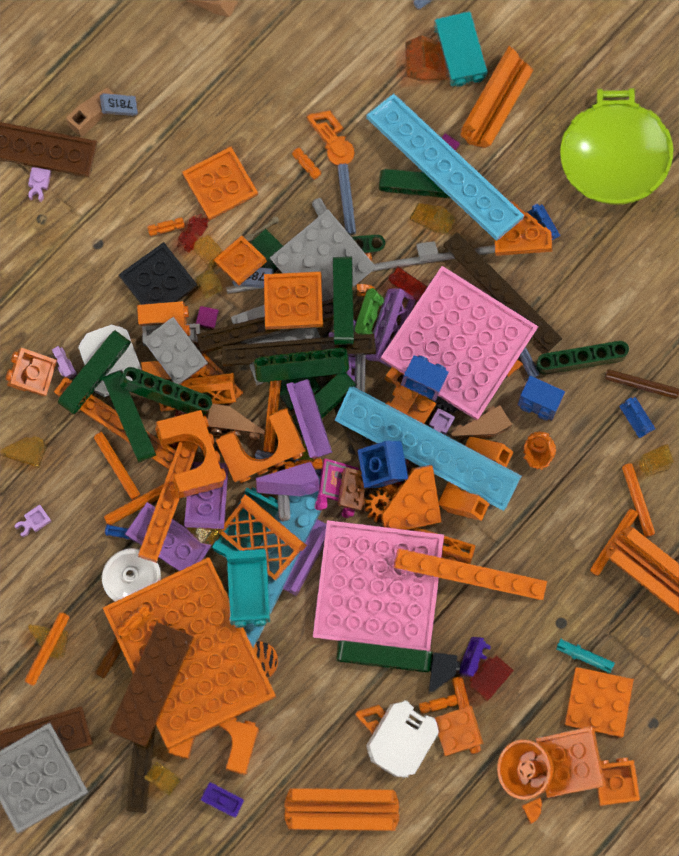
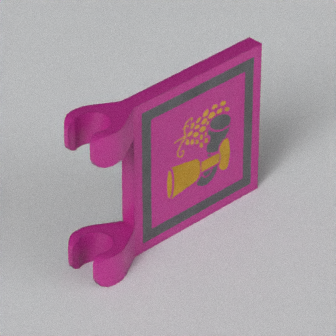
[315,458,359,518]

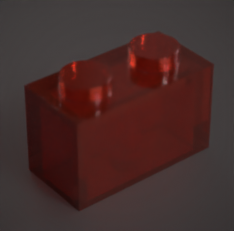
[469,655,514,702]

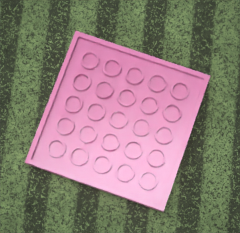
[381,266,538,420]
[313,520,444,651]

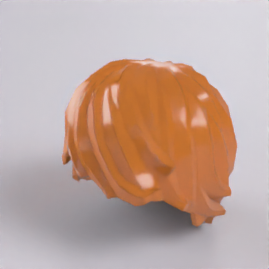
[523,431,556,470]

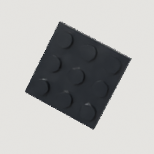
[118,242,198,305]

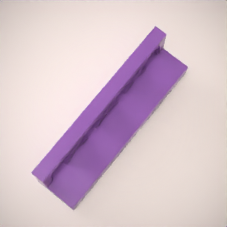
[365,289,416,367]
[286,379,333,459]
[283,519,327,596]

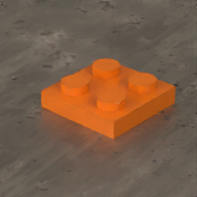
[214,235,267,286]
[434,706,483,756]

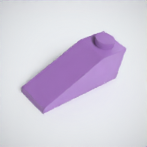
[256,462,319,496]

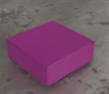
[196,306,219,329]

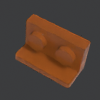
[337,467,366,512]

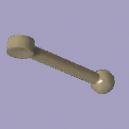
[246,217,279,242]

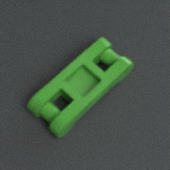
[355,288,384,335]

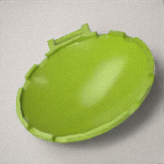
[560,88,673,205]

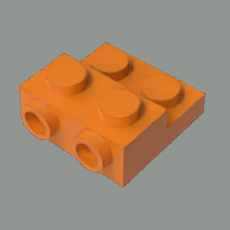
[5,347,57,397]
[386,385,436,424]
[597,757,640,806]

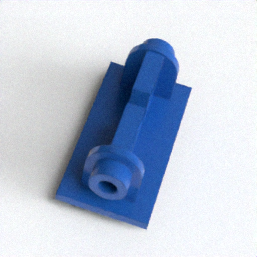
[527,204,560,240]
[619,397,655,438]

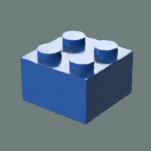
[401,355,449,401]
[517,376,565,421]
[358,441,408,488]

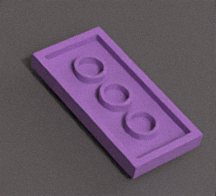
[185,462,229,529]
[125,502,211,571]

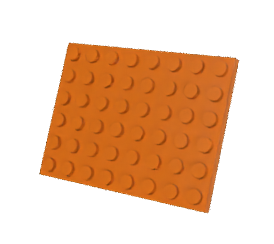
[103,557,276,749]

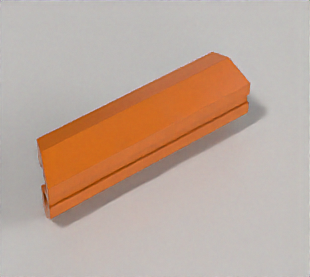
[460,46,533,148]
[606,527,679,614]
[284,788,399,831]

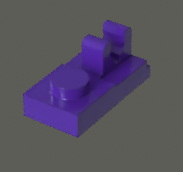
[459,637,491,677]
[200,782,244,818]

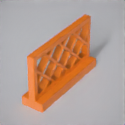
[217,495,307,580]

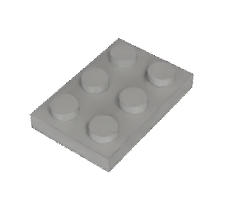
[143,317,208,385]

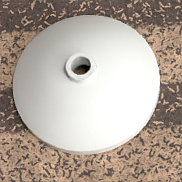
[102,548,161,602]

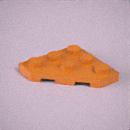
[495,202,552,256]
[381,465,442,530]

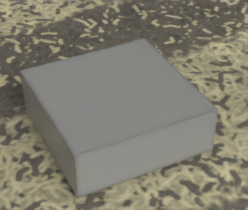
[416,241,438,261]

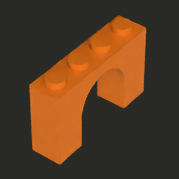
[137,301,191,381]
[216,407,306,483]
[155,410,226,499]
[439,436,513,521]
[169,717,259,775]

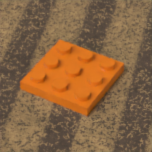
[182,147,258,221]
[264,272,323,330]
[564,667,634,738]
[536,727,605,798]

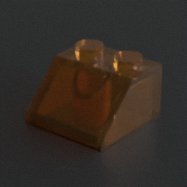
[405,35,448,81]

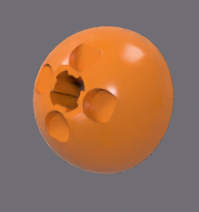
[497,740,554,800]

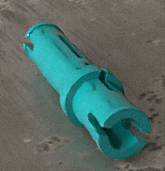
[556,638,615,674]

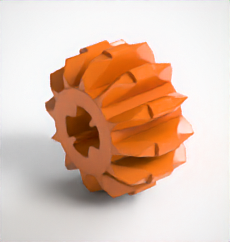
[364,490,393,523]

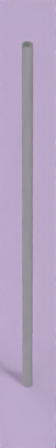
[226,245,495,294]

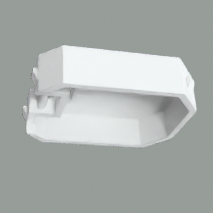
[78,325,142,397]
[366,700,439,778]

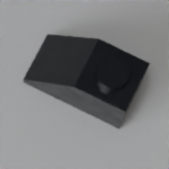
[428,652,460,694]

